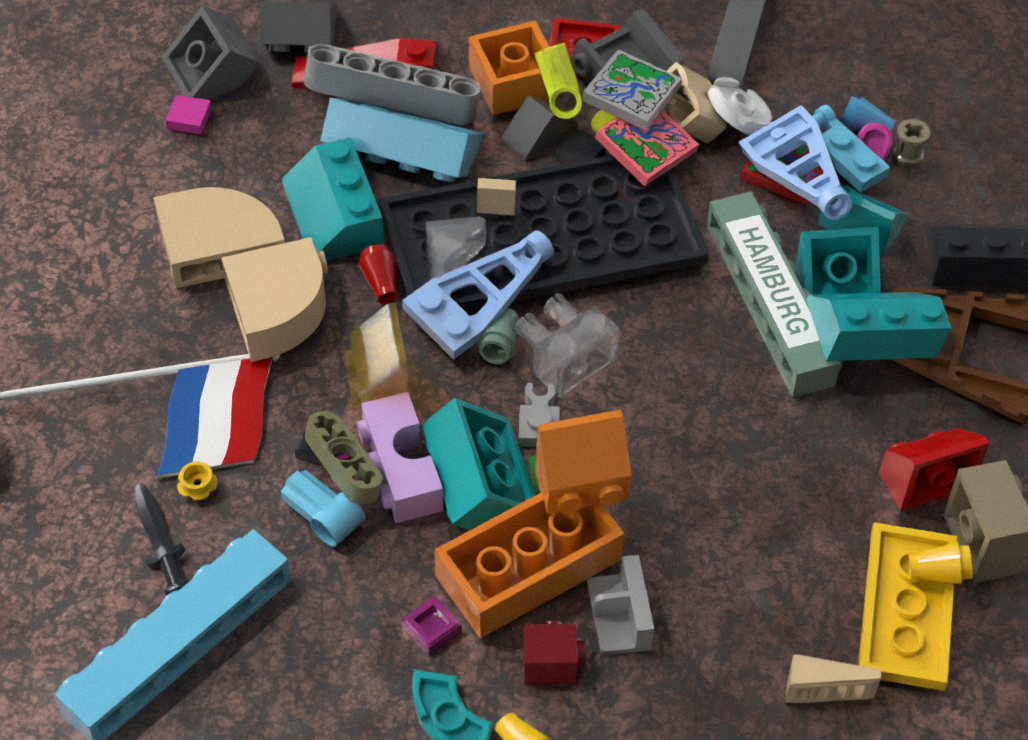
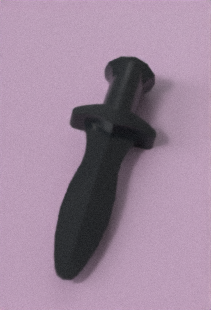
[135,483,189,595]

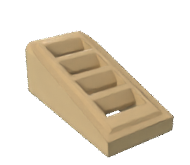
[785,654,881,703]

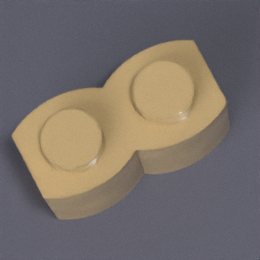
[667,63,727,143]

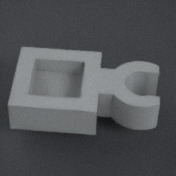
[518,383,560,448]

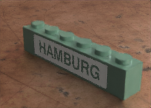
[707,191,843,398]

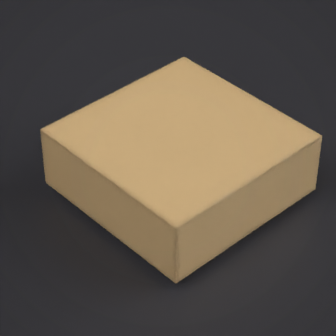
[477,178,516,215]

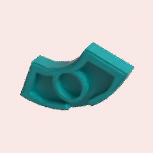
[413,670,493,740]

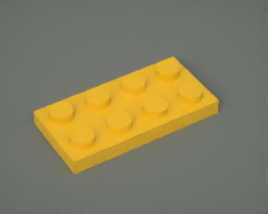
[858,522,957,691]

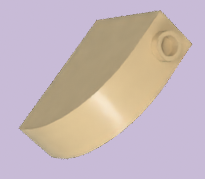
[153,187,285,289]
[222,237,328,362]

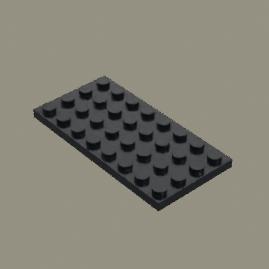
[379,155,708,321]

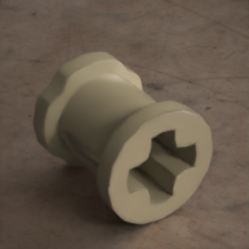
[892,119,931,167]

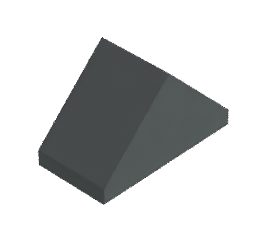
[501,95,578,162]

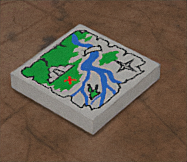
[582,49,682,130]

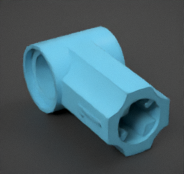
[281,470,366,547]

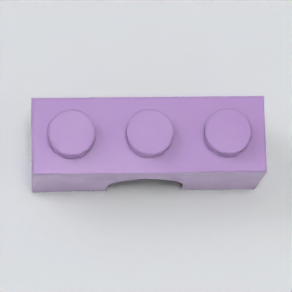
[356,392,443,523]

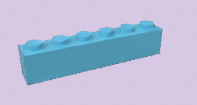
[54,529,291,740]

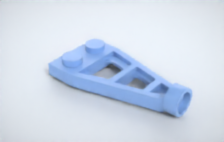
[739,105,852,220]
[402,230,554,360]

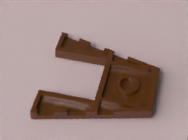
[890,287,1028,425]

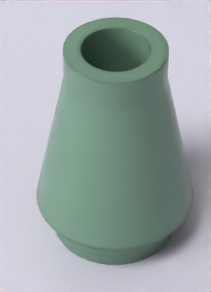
[478,308,519,364]

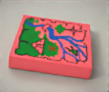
[595,110,699,186]

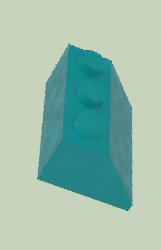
[282,137,384,261]
[806,292,952,361]
[422,398,535,530]

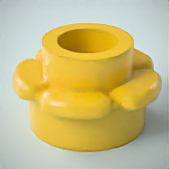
[177,461,218,500]

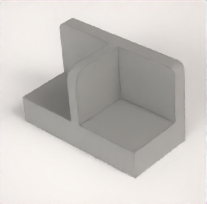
[587,555,654,656]

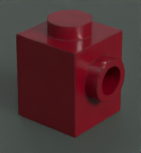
[523,621,586,684]

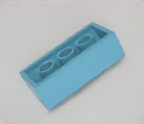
[320,98,485,182]

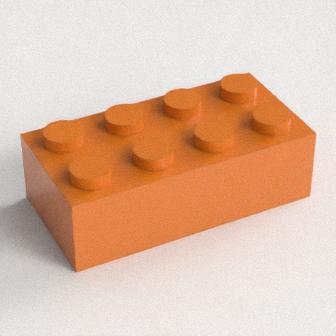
[434,493,625,639]

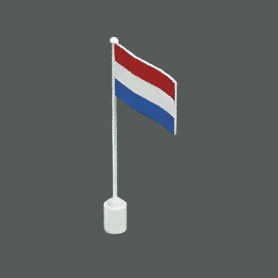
[0,354,280,479]

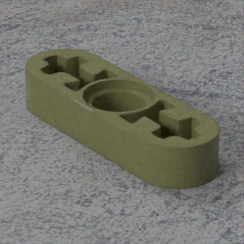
[305,411,383,504]

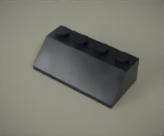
[924,223,1028,287]

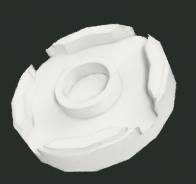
[708,77,772,135]

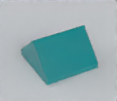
[818,184,910,255]
[795,227,881,295]

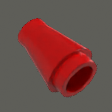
[358,244,399,304]

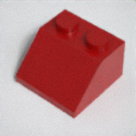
[879,428,990,511]

